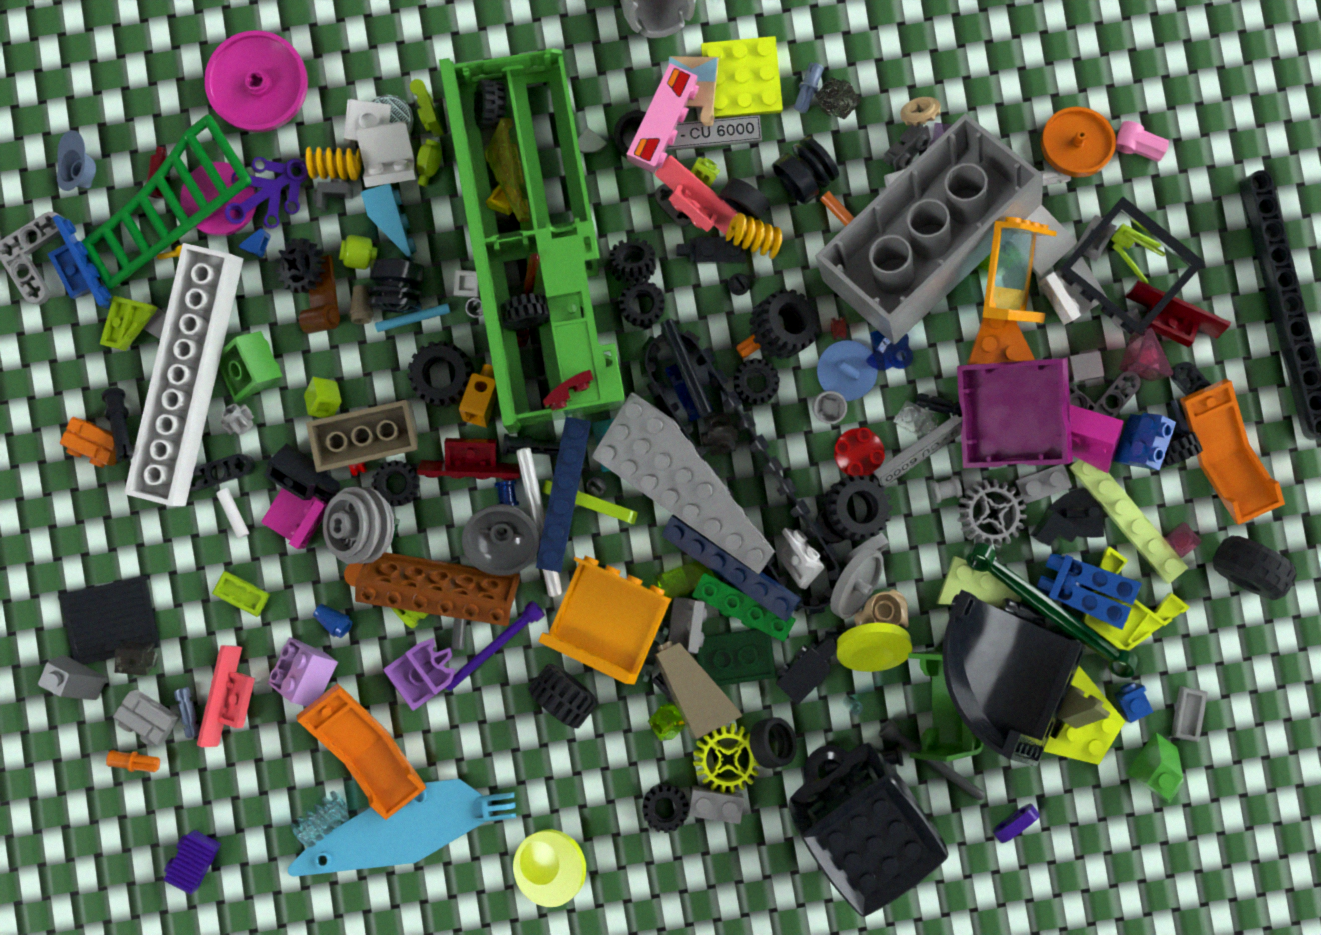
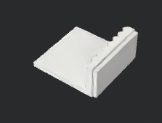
[344,99,391,144]

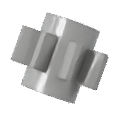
[221,404,254,435]

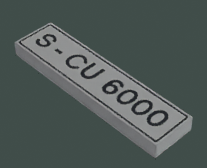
[665,115,762,151]
[873,415,962,487]

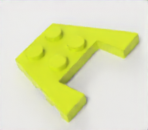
[1081,546,1190,651]
[1044,666,1125,765]

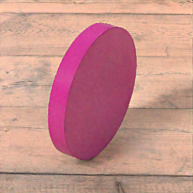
[180,162,256,236]

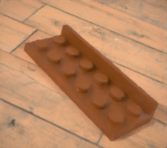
[355,552,520,626]

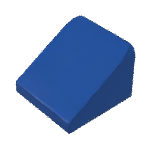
[238,228,271,258]

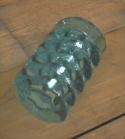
[291,790,349,848]

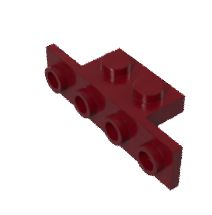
[1125,280,1231,348]
[417,438,521,481]

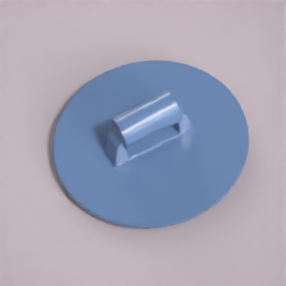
[817,340,878,401]

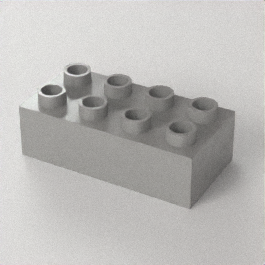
[815,113,1043,345]

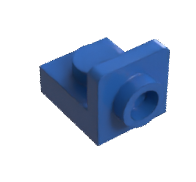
[1114,682,1154,723]

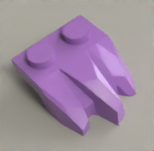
[383,638,456,711]

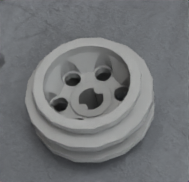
[323,487,394,564]

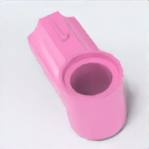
[1115,121,1169,162]

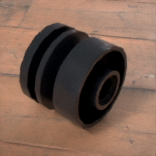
[772,135,840,205]
[367,258,425,313]

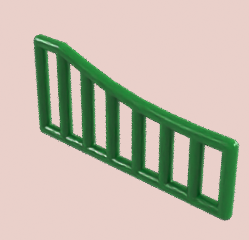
[81,114,252,289]

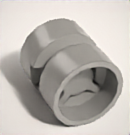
[812,390,847,424]

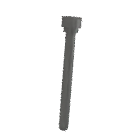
[878,719,985,800]

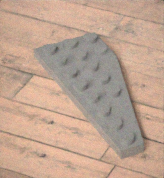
[591,392,775,574]

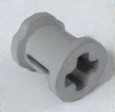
[930,475,962,503]

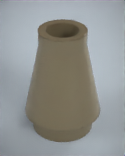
[348,285,374,324]

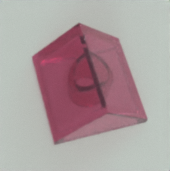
[1118,327,1174,382]

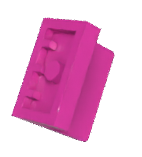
[262,488,328,549]

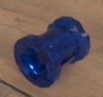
[494,480,519,506]

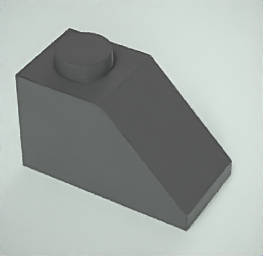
[38,654,107,700]

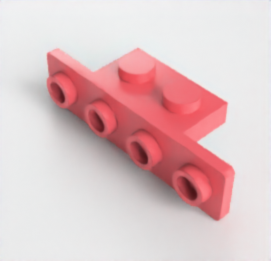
[655,155,738,235]
[197,645,255,747]

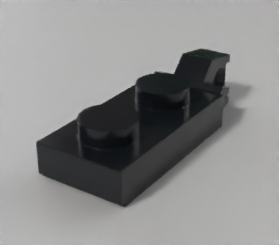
[676,237,746,264]

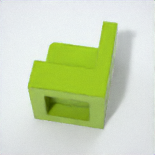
[304,377,342,418]

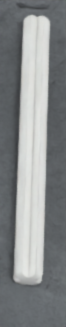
[517,447,562,597]

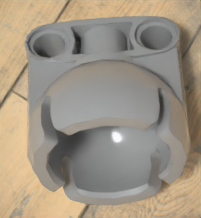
[620,0,696,38]

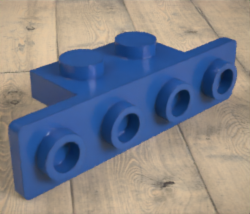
[48,215,111,309]

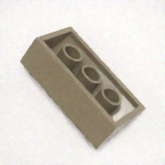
[306,400,418,473]

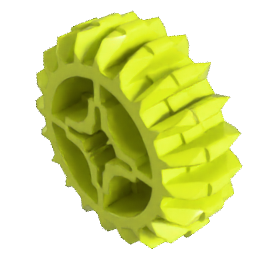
[693,723,761,793]

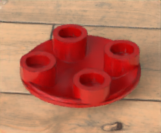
[834,427,885,477]

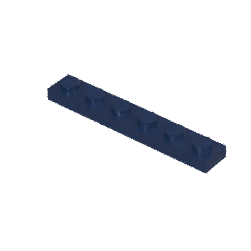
[536,417,591,573]
[661,514,801,622]

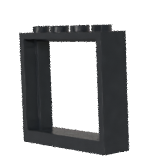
[1058,197,1205,335]

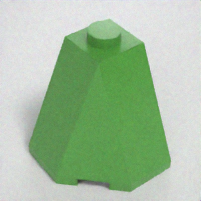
[1126,732,1184,804]

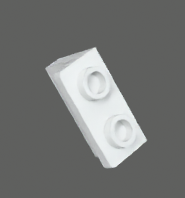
[775,528,825,589]

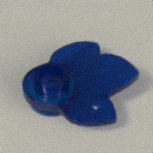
[866,331,913,371]

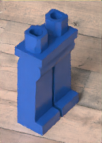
[1036,554,1142,630]

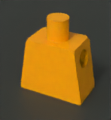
[459,364,498,428]

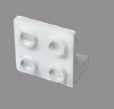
[356,121,417,187]
[1038,257,1107,325]

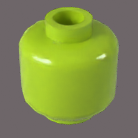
[339,235,377,270]

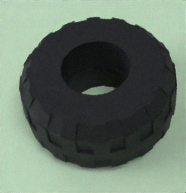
[1212,535,1297,600]

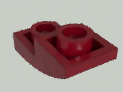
[543,370,594,411]

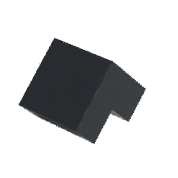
[1030,509,1081,546]

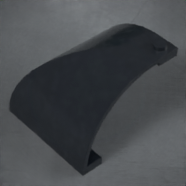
[942,589,1086,766]

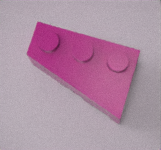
[1070,404,1123,474]

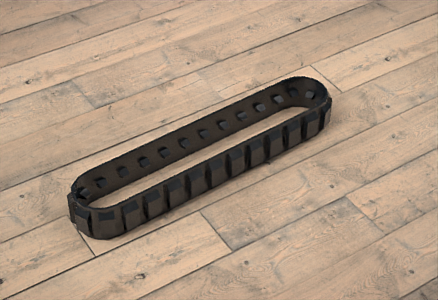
[639,329,844,615]

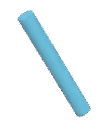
[375,303,451,332]

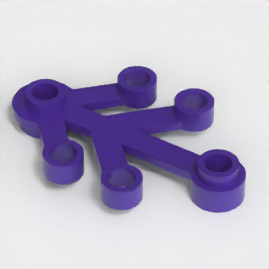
[224,157,309,229]

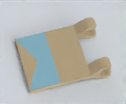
[668,56,719,126]

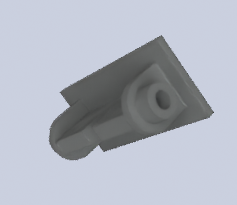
[883,124,931,172]

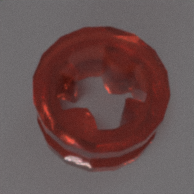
[831,317,847,340]

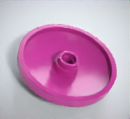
[205,30,308,133]

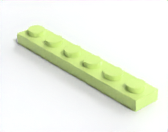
[1068,458,1188,584]

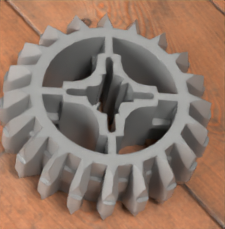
[957,479,1027,547]

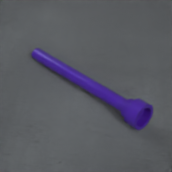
[445,600,545,691]

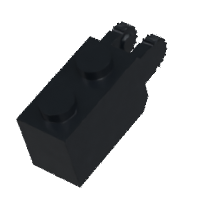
[264,443,341,504]
[776,635,837,705]

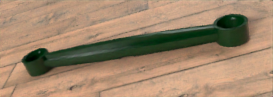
[966,543,1138,678]

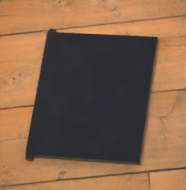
[58,575,161,665]

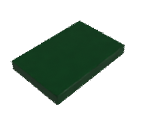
[696,628,777,686]

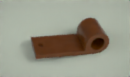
[299,255,340,334]

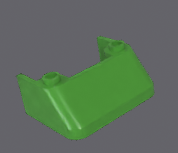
[908,651,984,762]

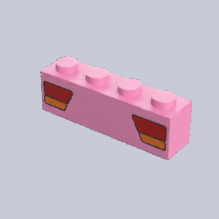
[627,63,699,174]

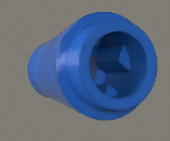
[313,604,353,638]

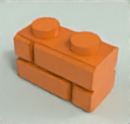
[60,417,117,468]

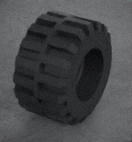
[749,289,820,359]
[407,341,475,407]
[822,475,893,541]
[528,663,598,729]

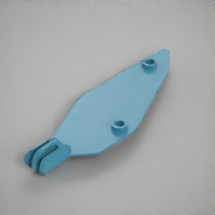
[288,779,516,877]

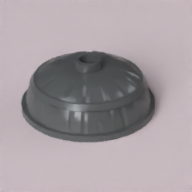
[462,504,539,575]

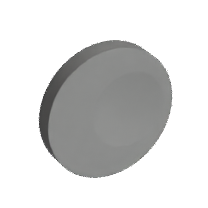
[830,548,884,619]

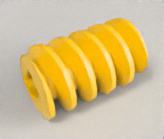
[306,146,362,181]
[726,213,782,259]

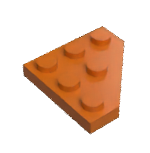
[967,317,1035,365]

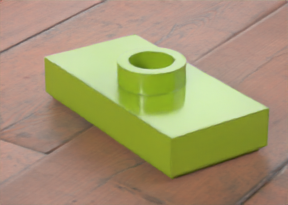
[212,571,271,617]

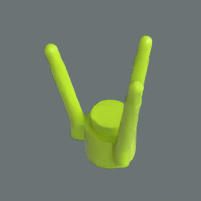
[1110,223,1165,284]

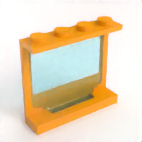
[983,217,1057,323]

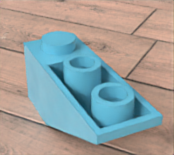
[361,183,417,261]

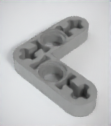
[0,212,63,305]

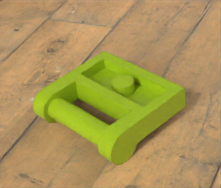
[410,79,444,137]

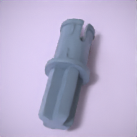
[794,62,824,113]

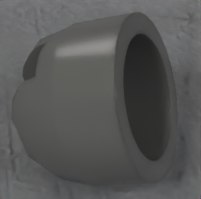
[465,297,484,318]
[586,476,607,497]

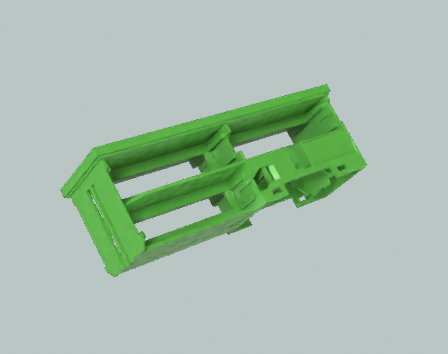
[439,48,625,434]

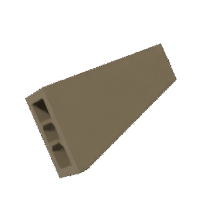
[652,640,742,739]

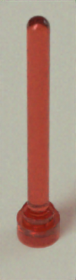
[516,253,540,347]

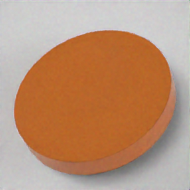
[1040,107,1116,177]

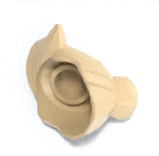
[854,589,909,628]

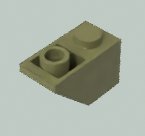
[1057,684,1110,729]

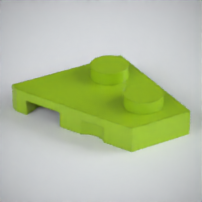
[100,296,158,351]

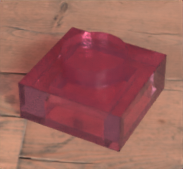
[1163,522,1201,558]

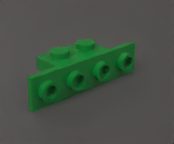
[692,573,796,642]

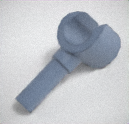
[1170,400,1190,434]

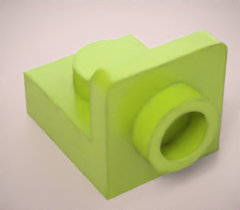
[690,157,720,188]

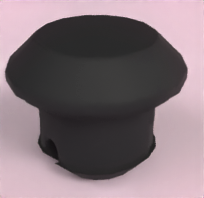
[728,273,750,296]

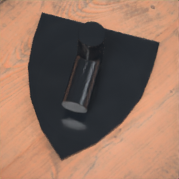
[1044,488,1104,538]

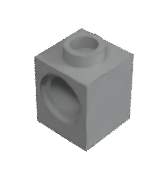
[1067,351,1105,383]

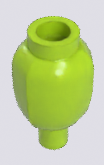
[416,139,442,187]

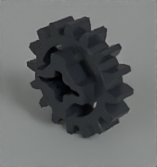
[275,238,326,294]

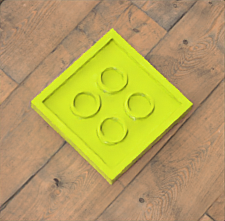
[701,36,783,119]

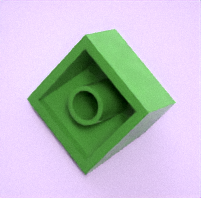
[218,331,282,403]

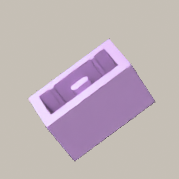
[268,637,338,707]

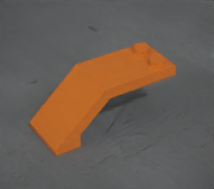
[1180,379,1285,525]
[296,683,426,820]

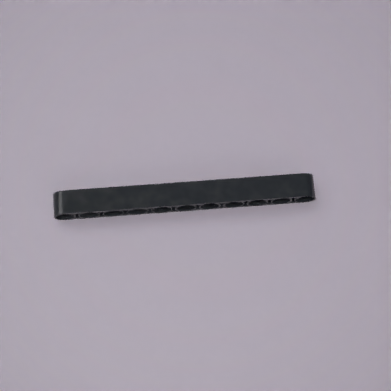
[1240,170,1321,440]

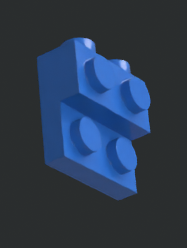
[1114,413,1176,471]

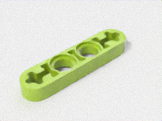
[541,480,638,524]

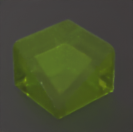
[648,704,685,741]

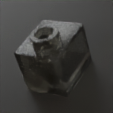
[114,641,158,676]

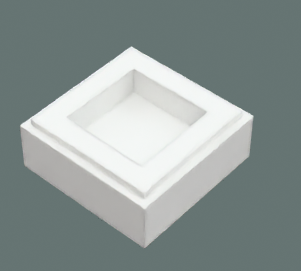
[454,270,480,297]

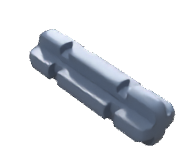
[174,687,200,738]

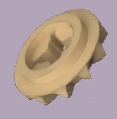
[900,97,941,127]

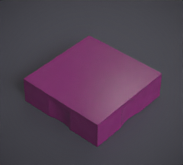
[957,358,1073,468]

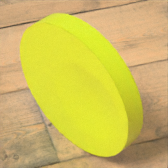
[836,623,912,672]
[513,829,586,907]

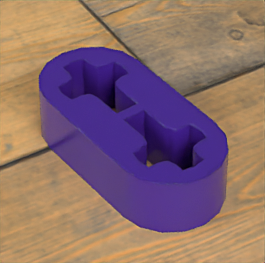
[993,803,1040,843]

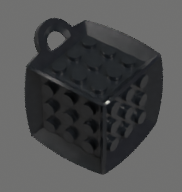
[789,742,949,917]

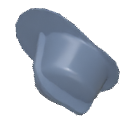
[57,130,96,191]

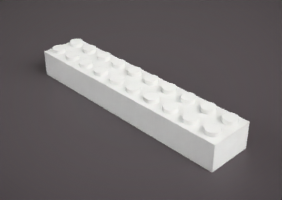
[124,243,244,506]

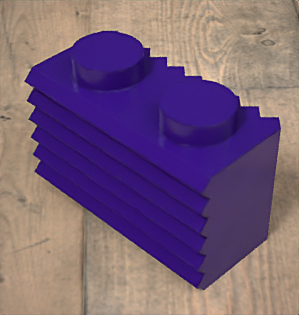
[163,830,221,895]

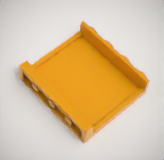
[538,555,671,685]

